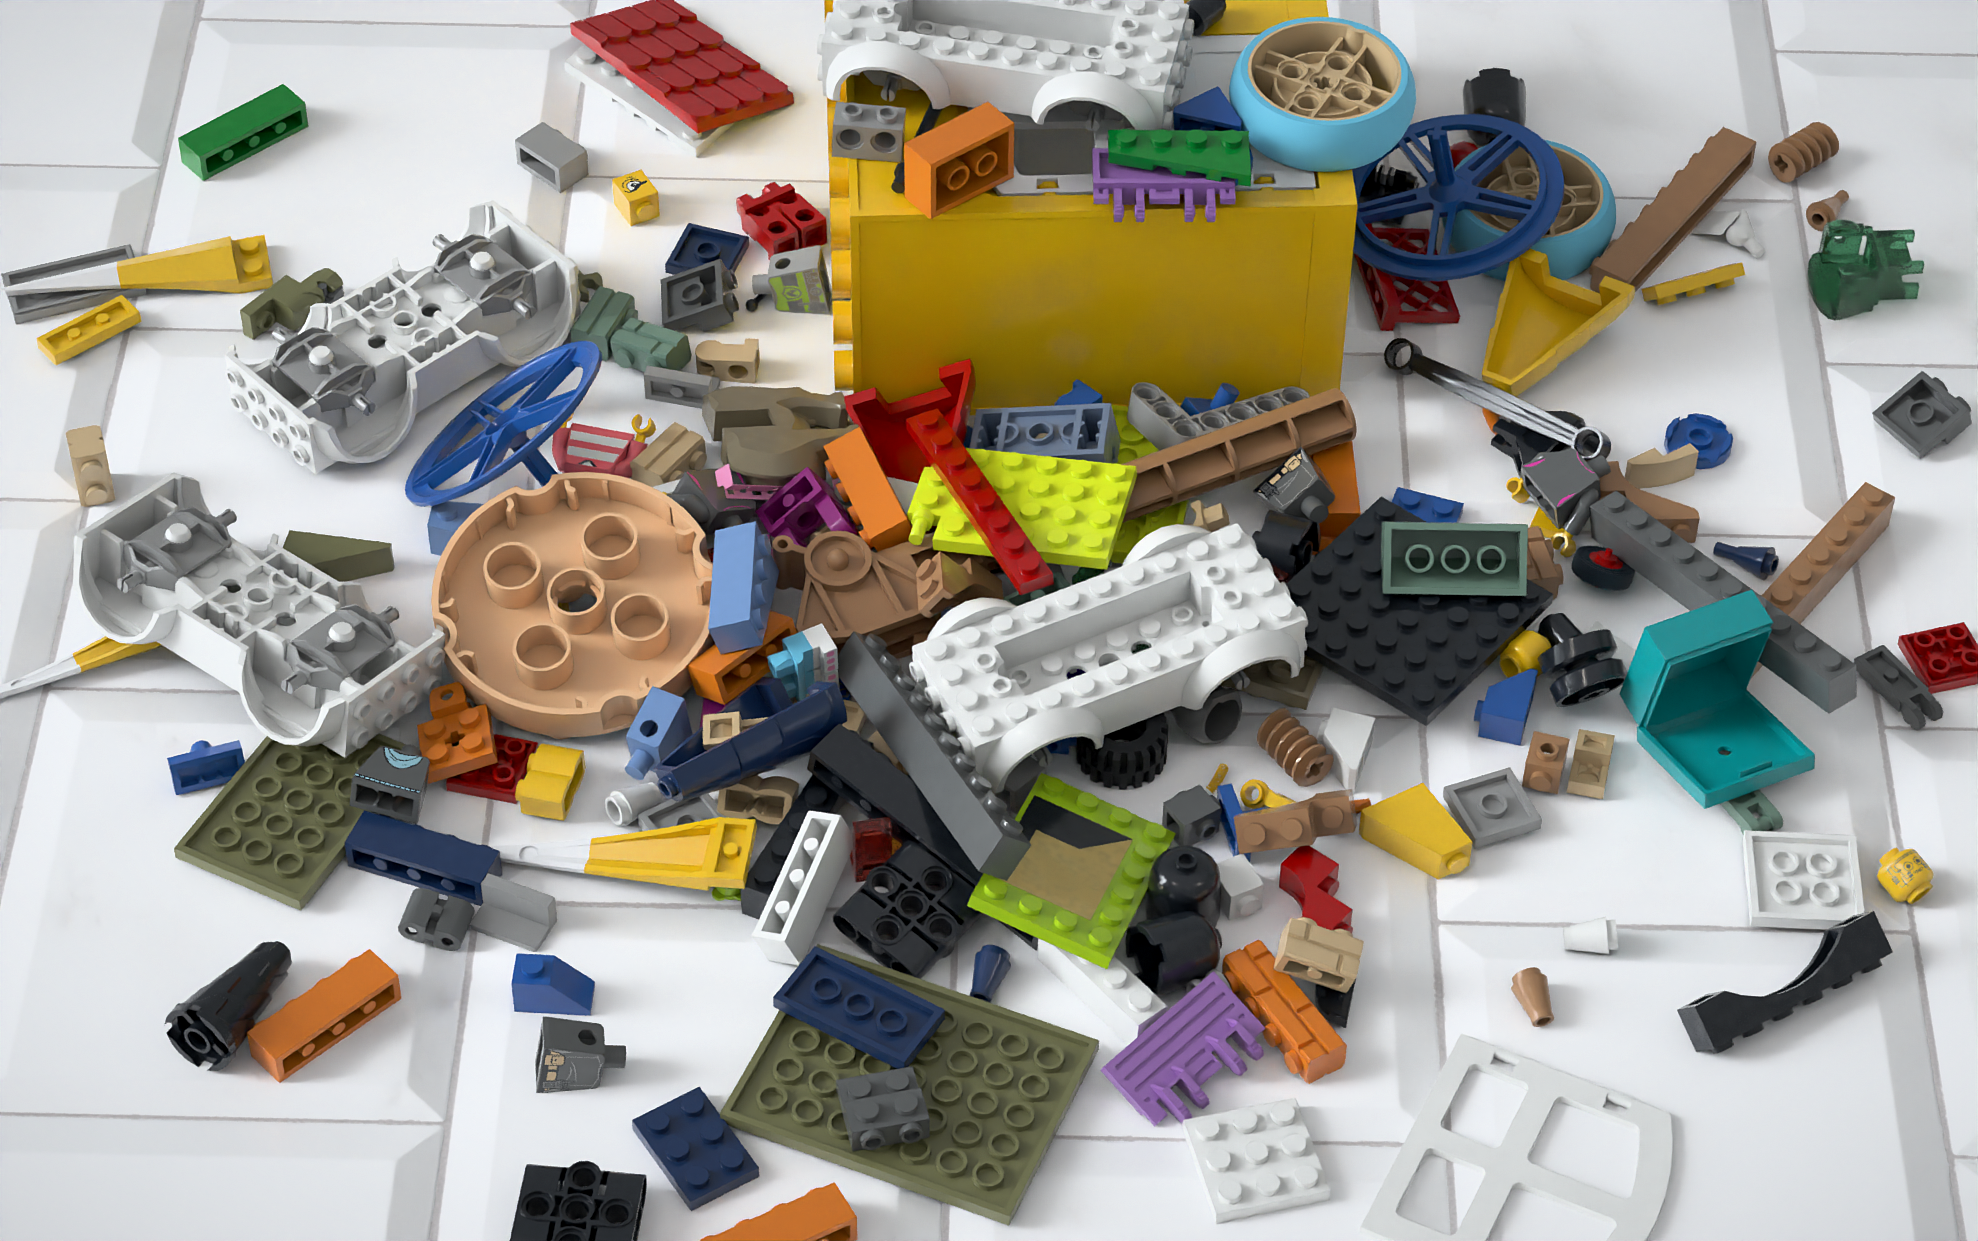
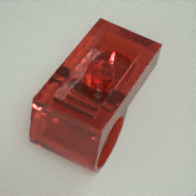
[850,817,892,883]

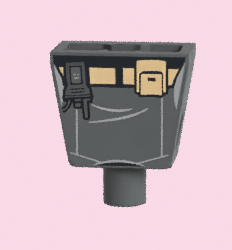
[1252,447,1335,524]
[535,1017,626,1093]

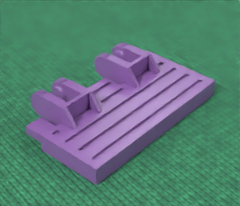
[1092,148,1236,222]
[1101,971,1265,1127]

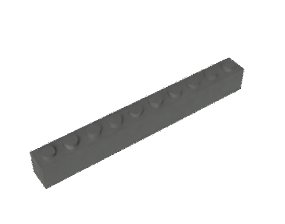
[1589,491,1857,714]
[837,631,1031,881]

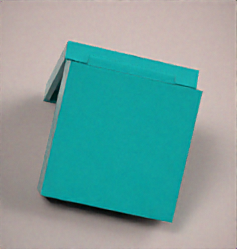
[1619,590,1815,809]

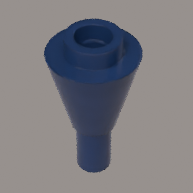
[1713,542,1779,580]

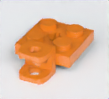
[417,682,498,784]

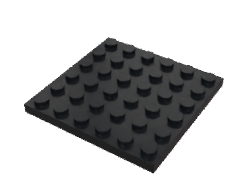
[1286,496,1553,726]

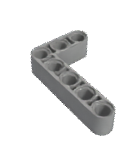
[1127,382,1310,451]

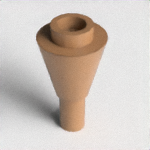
[1806,190,1849,232]

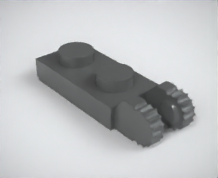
[1854,645,1943,730]

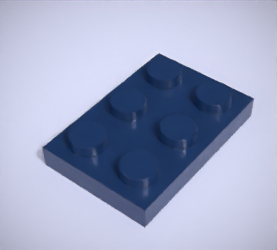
[632,1086,760,1211]

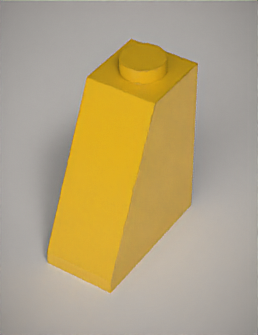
[1358,783,1473,880]

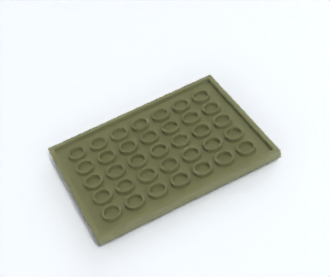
[720,944,1099,1226]

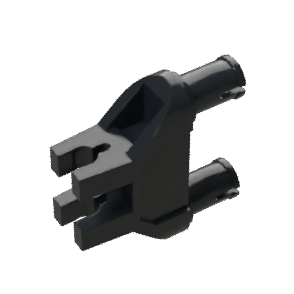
[1491,411,1600,478]

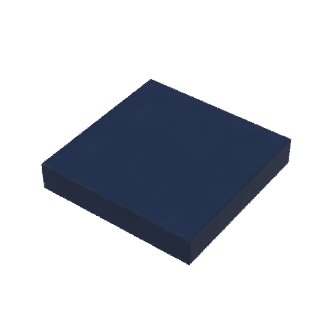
[665,223,750,275]

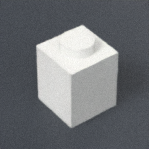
[1217,854,1264,921]

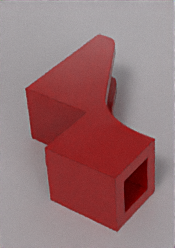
[1279,845,1353,933]

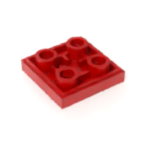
[1897,622,1978,694]
[446,734,539,804]

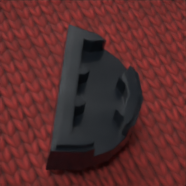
[1315,977,1357,1028]

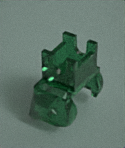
[1807,219,1924,321]

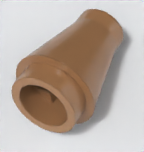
[1511,967,1554,1027]

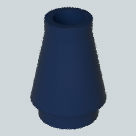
[969,945,1011,1003]

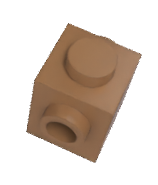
[1522,731,1570,794]

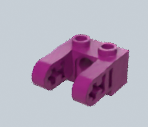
[755,467,860,548]

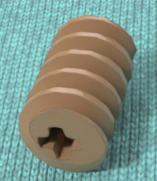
[1768,122,1839,183]
[1257,708,1334,787]

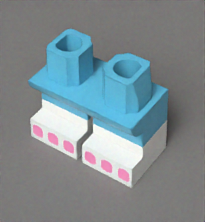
[767,623,839,702]

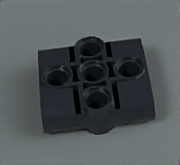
[832,840,984,979]
[510,1160,647,1241]

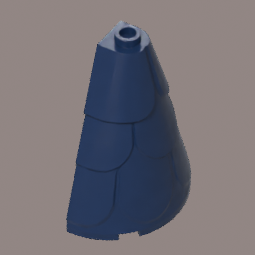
[654,677,847,802]

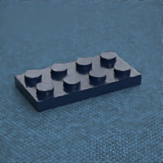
[773,946,945,1069]

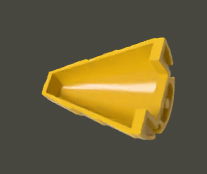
[1481,249,1635,397]

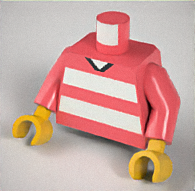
[552,412,656,478]

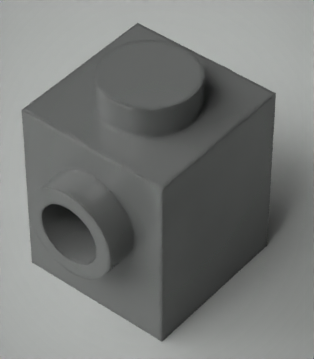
[1162,784,1222,846]

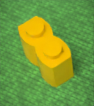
[515,743,586,821]

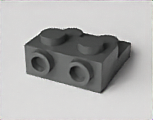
[660,259,739,332]
[1872,370,1972,459]
[836,1066,930,1152]

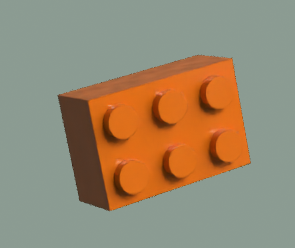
[904,102,1014,219]

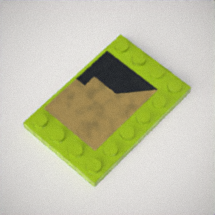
[967,772,1176,969]

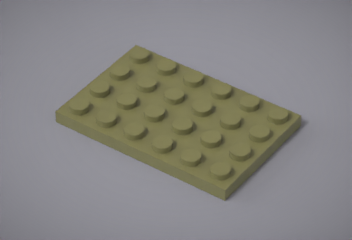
[174,733,407,911]

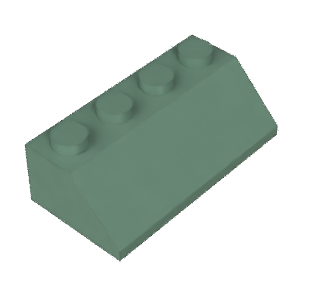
[1381,521,1528,596]

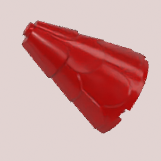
[844,359,976,535]

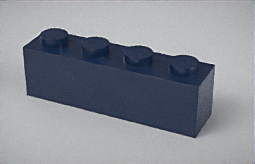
[344,810,503,906]

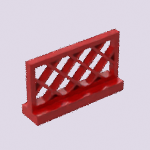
[1353,223,1461,331]

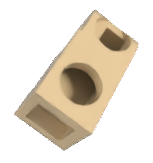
[695,338,760,384]

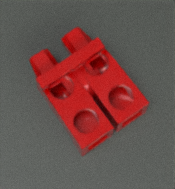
[736,182,828,261]

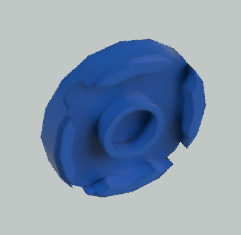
[1664,413,1733,469]

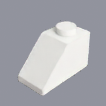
[1317,707,1375,794]

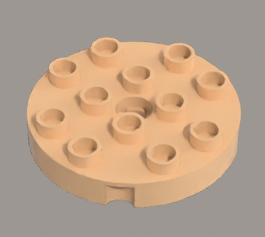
[431,472,715,739]

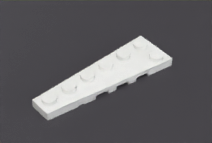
[565,45,734,158]

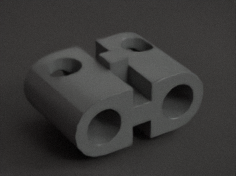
[398,888,475,951]

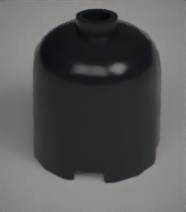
[1462,68,1526,147]
[1146,845,1221,927]
[1125,911,1222,995]

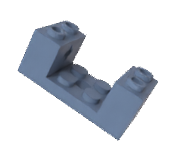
[970,403,1121,464]

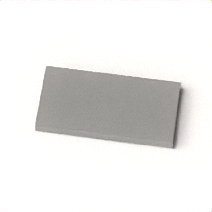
[1,244,146,324]

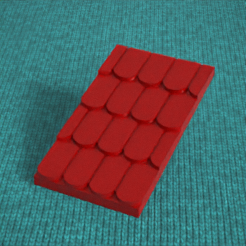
[570,0,794,134]

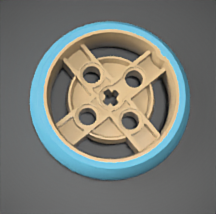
[1229,17,1416,172]
[1442,140,1616,281]

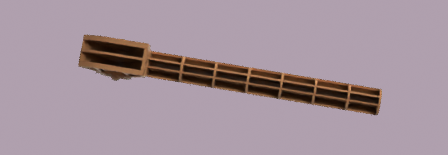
[772,388,1357,659]

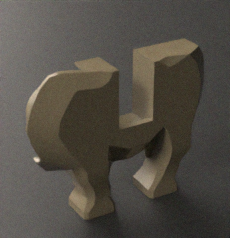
[702,386,859,491]

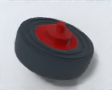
[1571,545,1635,591]

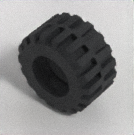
[1076,712,1169,790]

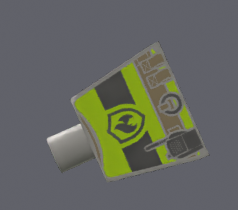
[752,245,832,314]

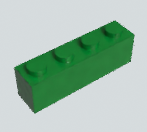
[178,84,309,181]

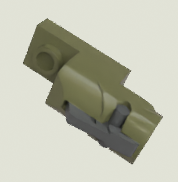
[240,268,345,340]

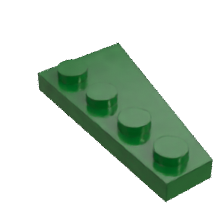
[1108,129,1251,187]

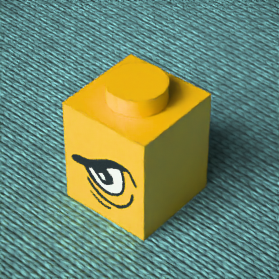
[612,169,660,226]

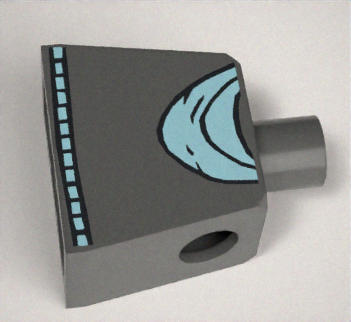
[350,744,430,824]

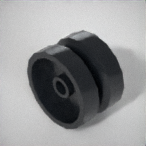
[1537,629,1627,707]

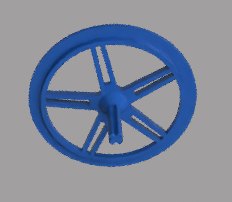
[1352,114,1564,281]
[405,341,602,507]

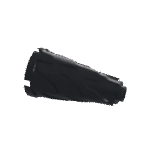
[165,941,292,1071]

